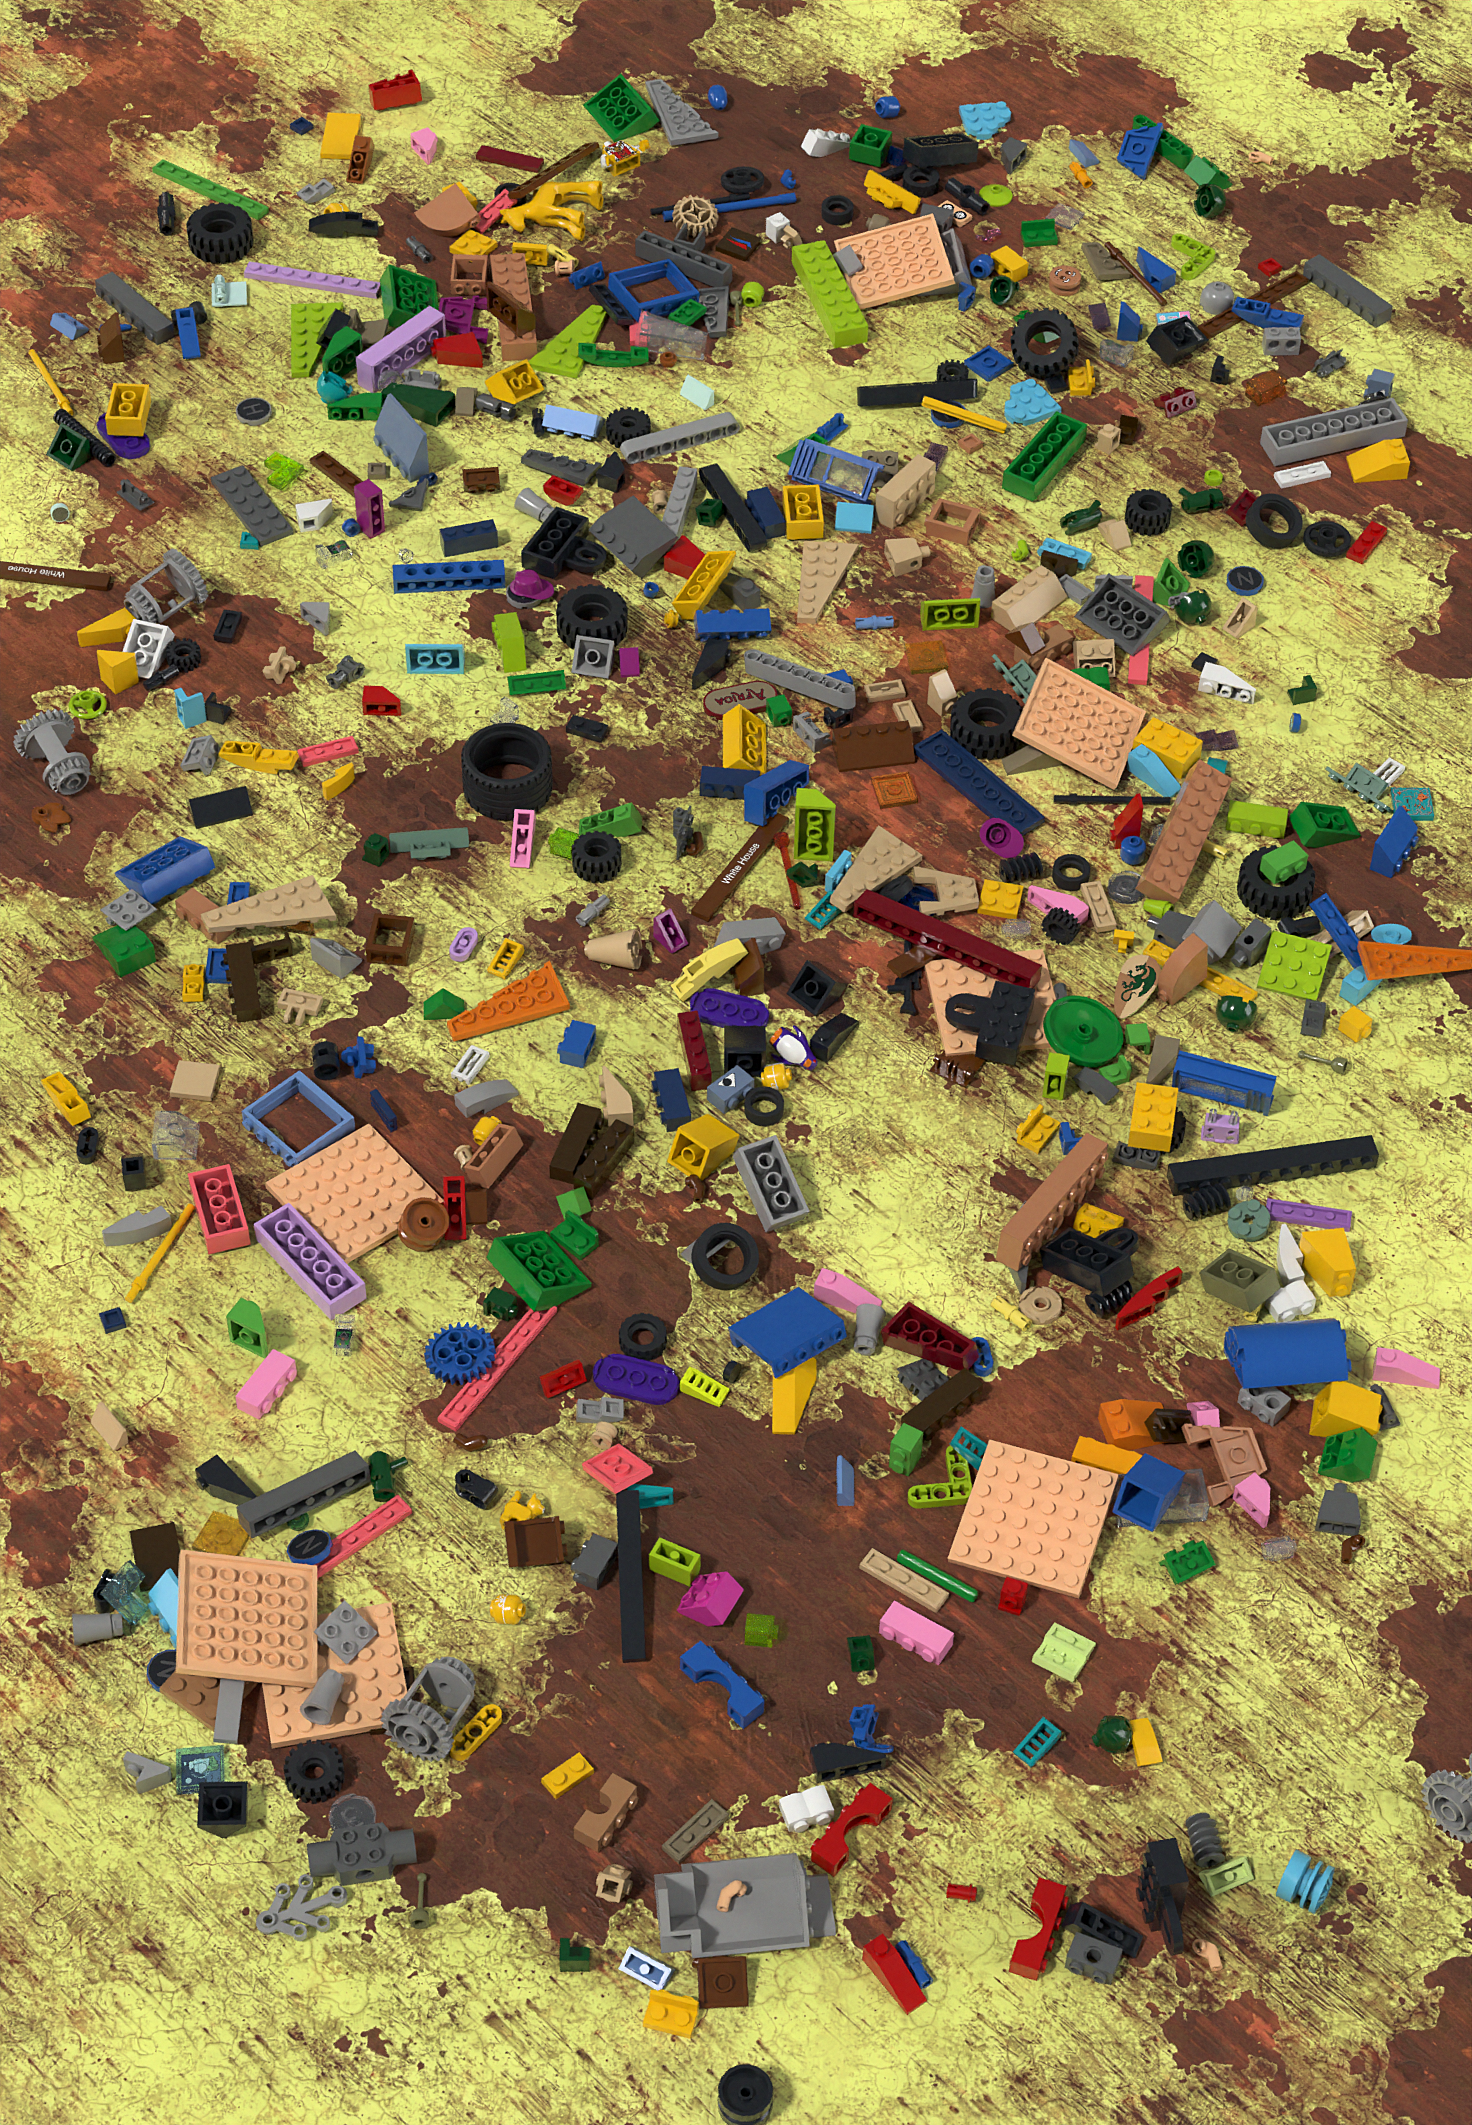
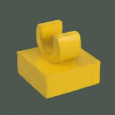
[1113,929,1135,954]

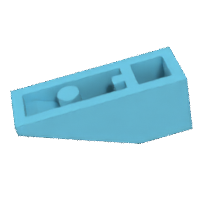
[1126,744,1181,799]
[1339,965,1383,1006]

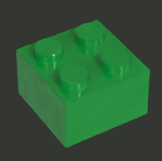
[849,124,892,167]

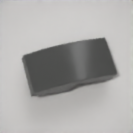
[1072,1067,1119,1105]
[1112,1141,1160,1170]

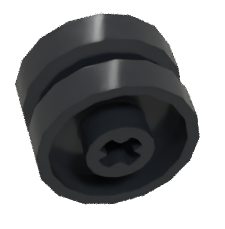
[718,2064,773,2125]

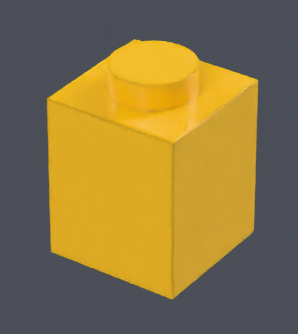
[1338,1006,1373,1043]

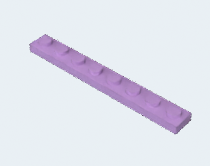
[244,262,381,299]

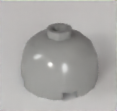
[1199,281,1234,315]

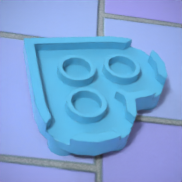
[959,101,1011,140]
[1004,379,1061,426]

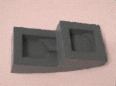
[1300,999,1326,1037]

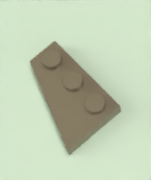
[1081,242,1131,280]

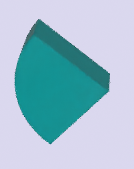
[240,531,259,550]

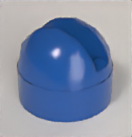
[643,582,659,598]

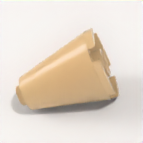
[584,929,642,969]

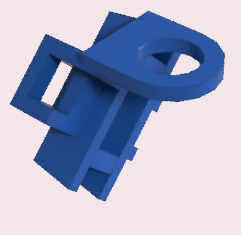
[849,1704,894,1753]

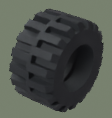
[1125,489,1172,536]
[572,831,622,883]

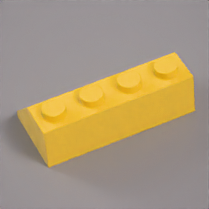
[671,550,736,620]
[723,704,767,776]

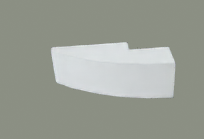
[1277,1224,1305,1287]

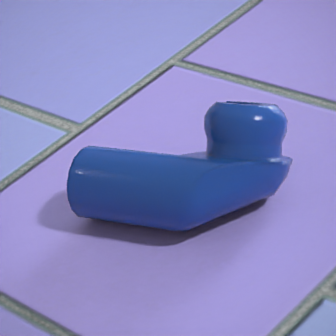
[780,169,796,189]

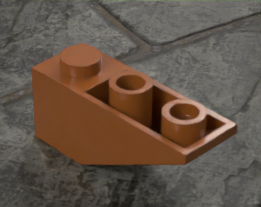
[346,135,375,185]

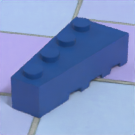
[694,608,772,642]
[744,760,809,826]

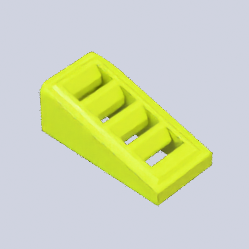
[680,1366,729,1407]

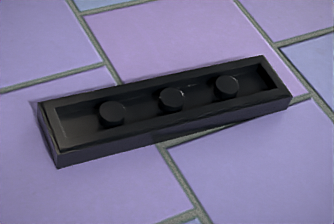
[589,284,634,325]

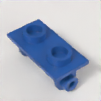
[568,261,605,290]
[815,413,848,442]

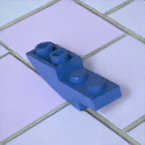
[1232,297,1304,330]

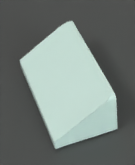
[680,375,714,410]

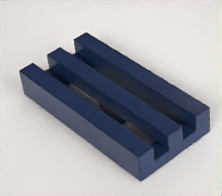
[370,1089,398,1132]

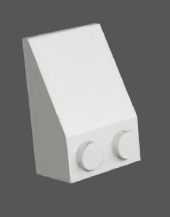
[123,619,175,679]

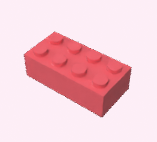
[188,1164,251,1255]

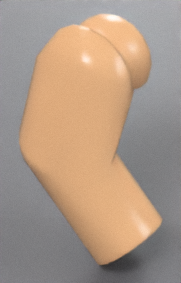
[1249,151,1274,165]
[716,1880,747,1912]
[1192,1939,1223,1971]

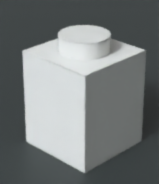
[766,212,790,243]

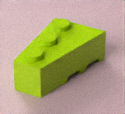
[491,612,527,673]

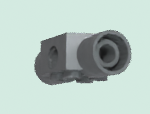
[307,1822,417,1886]

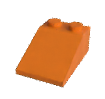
[1098,1399,1167,1451]

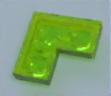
[264,451,304,491]

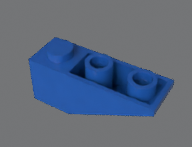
[1136,247,1177,294]
[175,307,201,359]

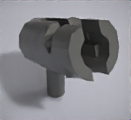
[475,393,516,422]

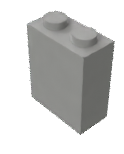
[1182,900,1242,965]

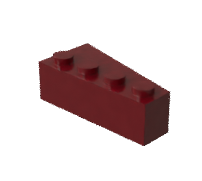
[881,1301,979,1371]

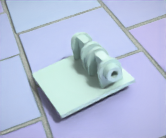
[212,275,247,307]

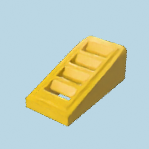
[487,938,525,980]

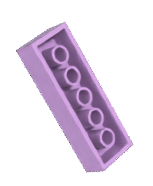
[356,306,446,393]
[254,1203,367,1321]

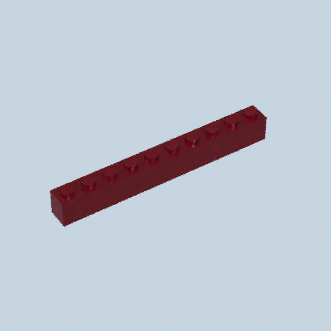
[853,889,1042,989]

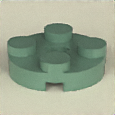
[1227,1199,1271,1242]

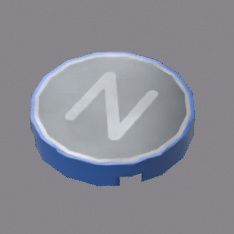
[931,400,966,428]
[1226,566,1264,596]
[287,1529,333,1565]
[147,1650,176,1692]

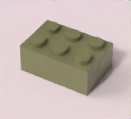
[1199,1248,1280,1313]

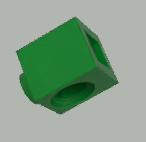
[766,694,792,727]

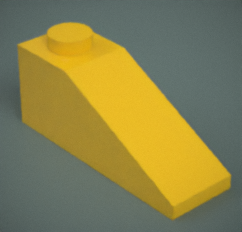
[77,608,136,647]

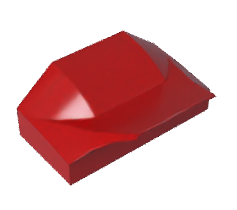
[543,475,583,506]

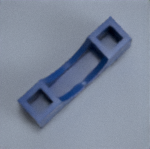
[680,1640,764,1729]

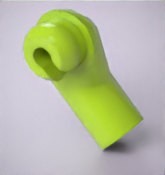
[1011,540,1029,561]

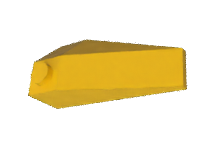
[772,1357,817,1435]

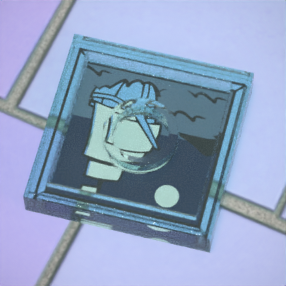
[176,1745,225,1795]

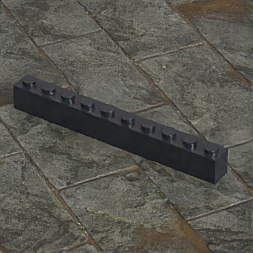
[1166,1135,1379,1196]

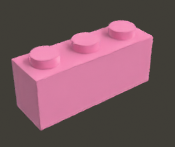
[235,1349,297,1420]
[879,1601,954,1665]

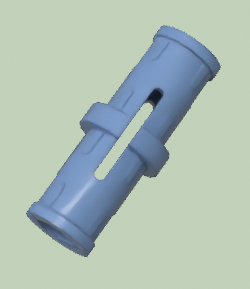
[855,615,894,630]

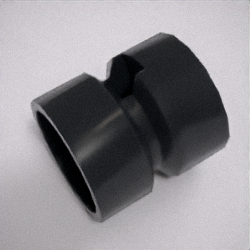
[312,1041,341,1081]

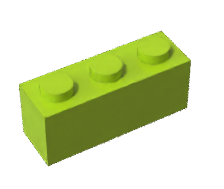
[1225,800,1288,839]

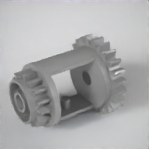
[124,548,208,624]
[13,709,91,795]
[380,1657,476,1762]
[1421,1753,1472,1843]

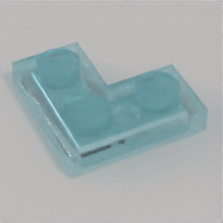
[100,1560,149,1626]

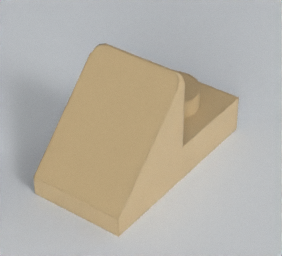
[1098,519,1131,552]

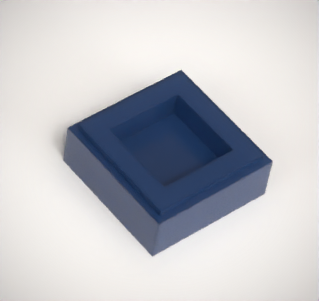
[290,117,313,136]
[99,1307,127,1334]

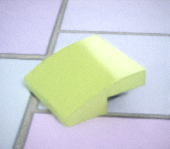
[1032,1623,1096,1682]

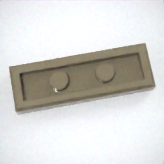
[662,1799,729,1864]

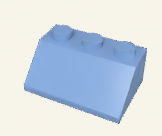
[542,404,606,440]

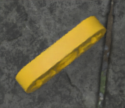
[449,1704,502,1761]

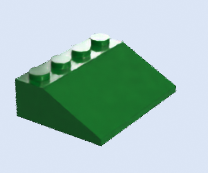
[583,73,660,143]
[380,264,439,328]
[486,1231,592,1312]

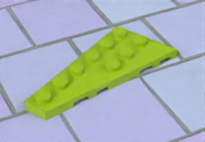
[291,302,344,378]
[528,305,608,379]

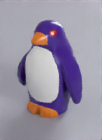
[769,1025,818,1071]

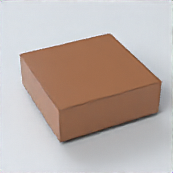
[958,433,983,454]

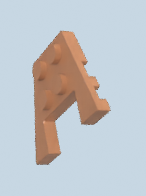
[1182,1424,1267,1508]

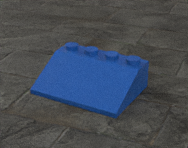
[115,836,216,905]

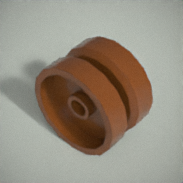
[397,1197,449,1252]

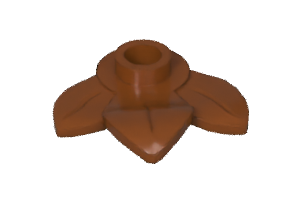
[31,803,71,833]

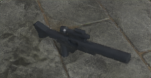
[886,940,922,1016]

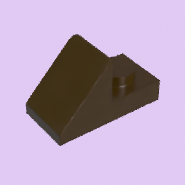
[1119,414,1140,446]
[1040,550,1078,579]

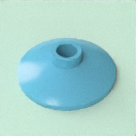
[1371,924,1412,944]

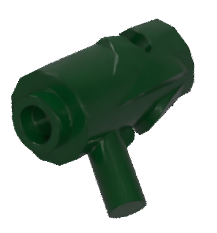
[1178,487,1224,514]
[1060,500,1102,535]
[368,1451,408,1502]

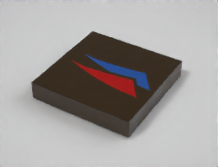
[715,227,762,261]

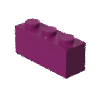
[354,479,385,539]

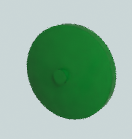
[1043,995,1123,1067]

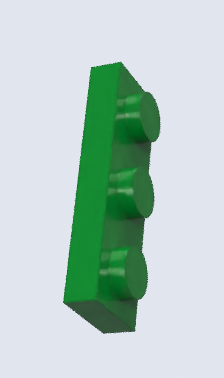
[507,670,566,695]

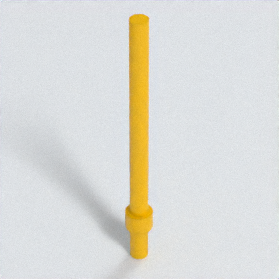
[29,349,74,415]
[125,1204,195,1303]

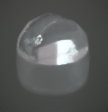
[397,548,414,564]
[1236,1186,1253,1202]

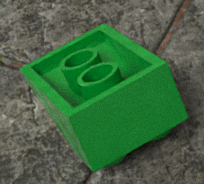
[322,326,363,378]
[1289,801,1361,848]
[92,925,156,978]

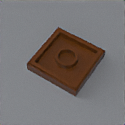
[697,1956,749,2010]

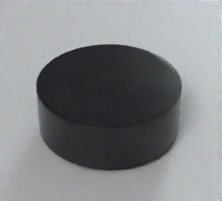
[723,1360,741,1384]

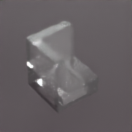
[490,696,519,724]

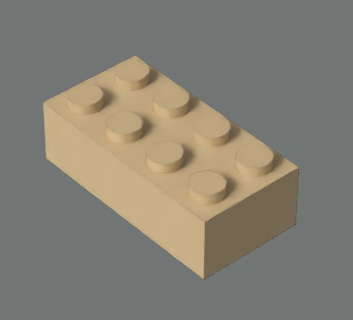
[875,454,936,529]

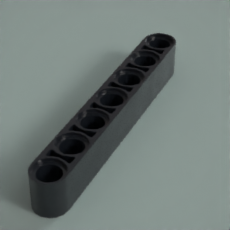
[857,379,978,406]
[699,463,767,552]

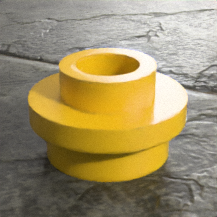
[664,610,678,629]

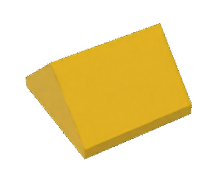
[97,650,139,694]

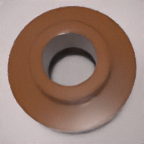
[659,352,677,368]

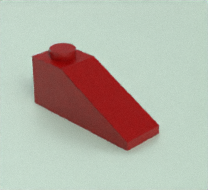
[1109,793,1143,849]
[443,1176,466,1241]
[862,1933,927,2015]

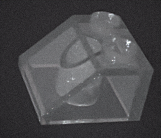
[151,1111,200,1160]

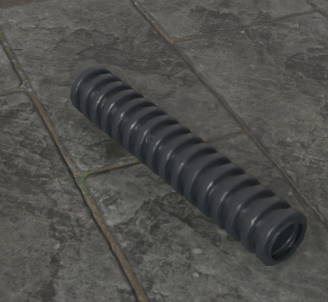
[53,409,116,467]

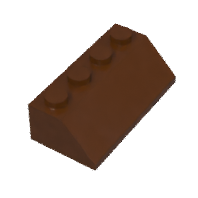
[832,720,915,772]

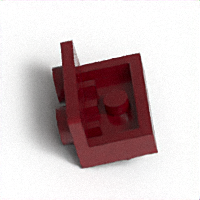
[1153,387,1197,418]
[1226,488,1261,527]

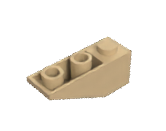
[599,1066,633,1128]

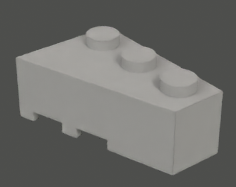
[713,917,786,955]

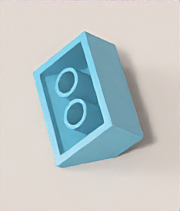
[405,644,465,674]
[148,1568,178,1649]

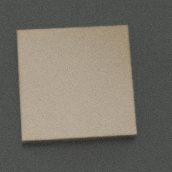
[170,1060,220,1101]

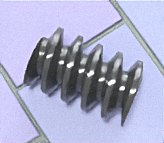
[1185,1812,1225,1868]

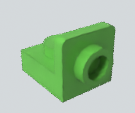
[1098,1055,1132,1086]

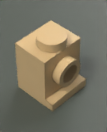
[1094,424,1121,455]

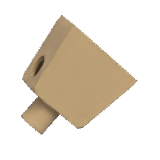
[884,538,930,577]

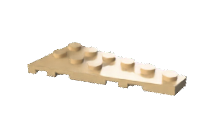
[830,825,923,913]

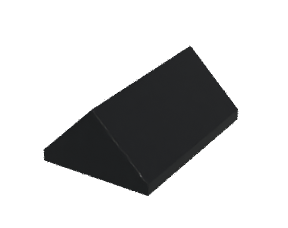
[186,786,253,829]

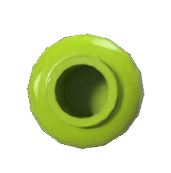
[741,282,764,307]

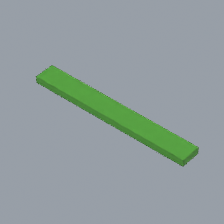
[152,159,269,220]

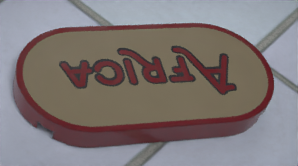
[703,681,777,720]

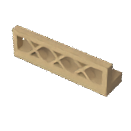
[1310,910,1374,960]

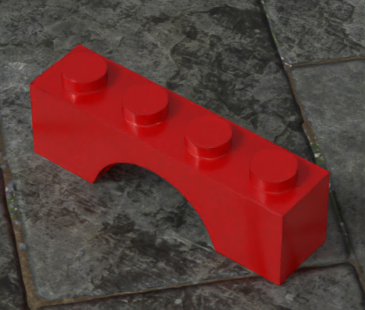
[810,1783,893,1877]
[1009,1877,1069,1981]

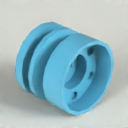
[1276,1849,1335,1914]

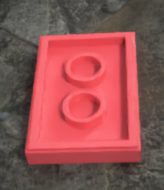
[582,1443,653,1494]

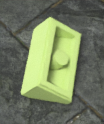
[1198,1856,1254,1897]

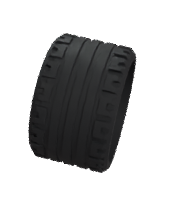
[461,723,553,820]

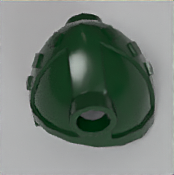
[990,275,1020,305]
[1092,1715,1133,1753]

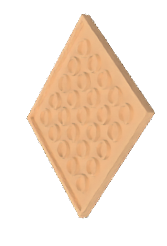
[834,214,955,310]
[1012,658,1146,790]
[924,949,1056,1056]
[265,1124,444,1264]
[948,1440,1119,1598]
[176,1550,317,1688]
[262,1602,407,1748]

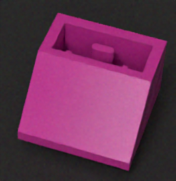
[677,1571,744,1626]

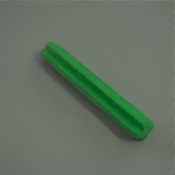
[897,1550,978,1602]

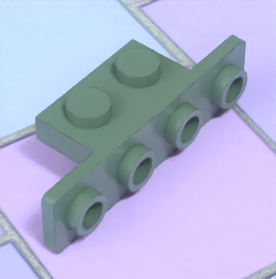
[992,654,1037,704]
[1325,762,1392,813]
[389,827,469,860]

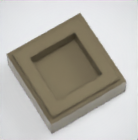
[368,462,386,480]

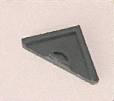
[389,478,429,511]

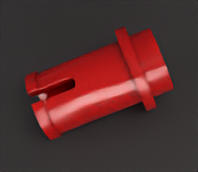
[946,1882,977,1903]

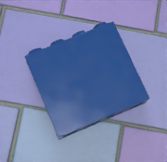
[728,1287,847,1378]

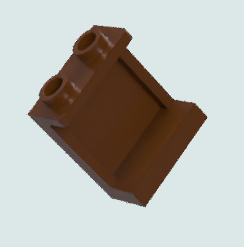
[504,1516,568,1569]

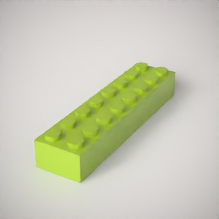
[792,240,868,349]

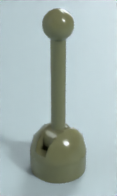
[729,291,743,326]
[1298,1050,1348,1074]
[410,1873,429,1929]

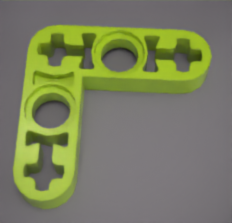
[1171,233,1215,281]
[908,1445,972,1509]

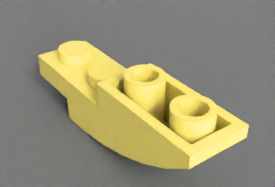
[671,938,748,1002]

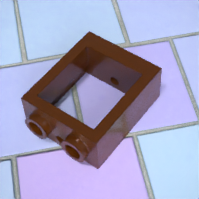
[366,913,415,967]

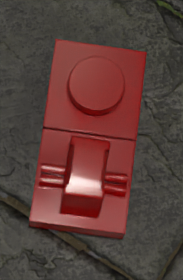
[539,1360,587,1398]

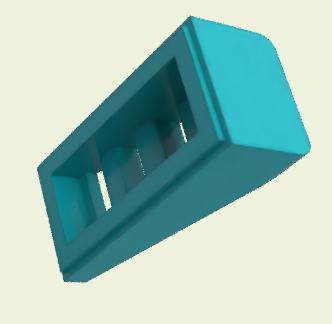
[805,890,842,930]
[949,1426,987,1471]
[626,1484,673,1509]
[1013,1717,1062,1768]

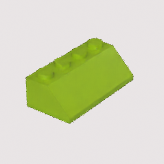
[794,788,836,862]

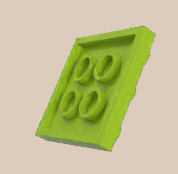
[1257,930,1332,1001]

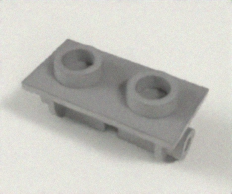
[403,368,442,389]

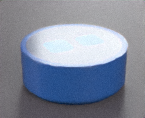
[1289,713,1301,733]

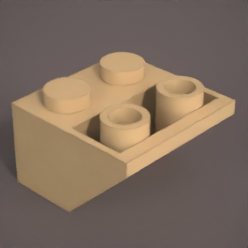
[1073,639,1116,677]

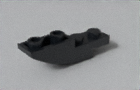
[308,212,378,237]

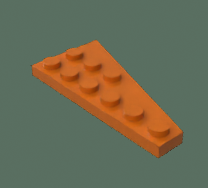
[1357,941,1472,981]
[447,961,570,1042]

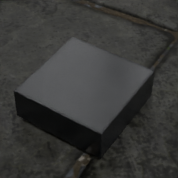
[1045,375,1068,394]
[1191,652,1218,672]

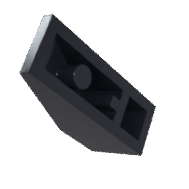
[692,637,732,690]
[810,1013,859,1063]
[195,1454,257,1506]
[810,1743,886,1784]
[1061,1901,1143,1958]

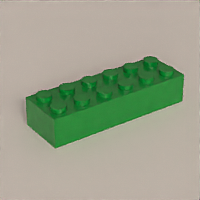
[1002,411,1088,502]

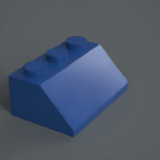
[1370,806,1419,878]

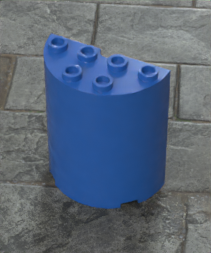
[1224,1318,1352,1389]

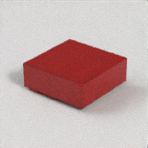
[1258,257,1283,277]

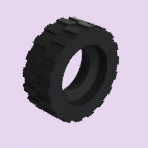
[902,165,940,198]
[619,1313,667,1361]

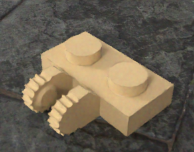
[277,988,323,1026]

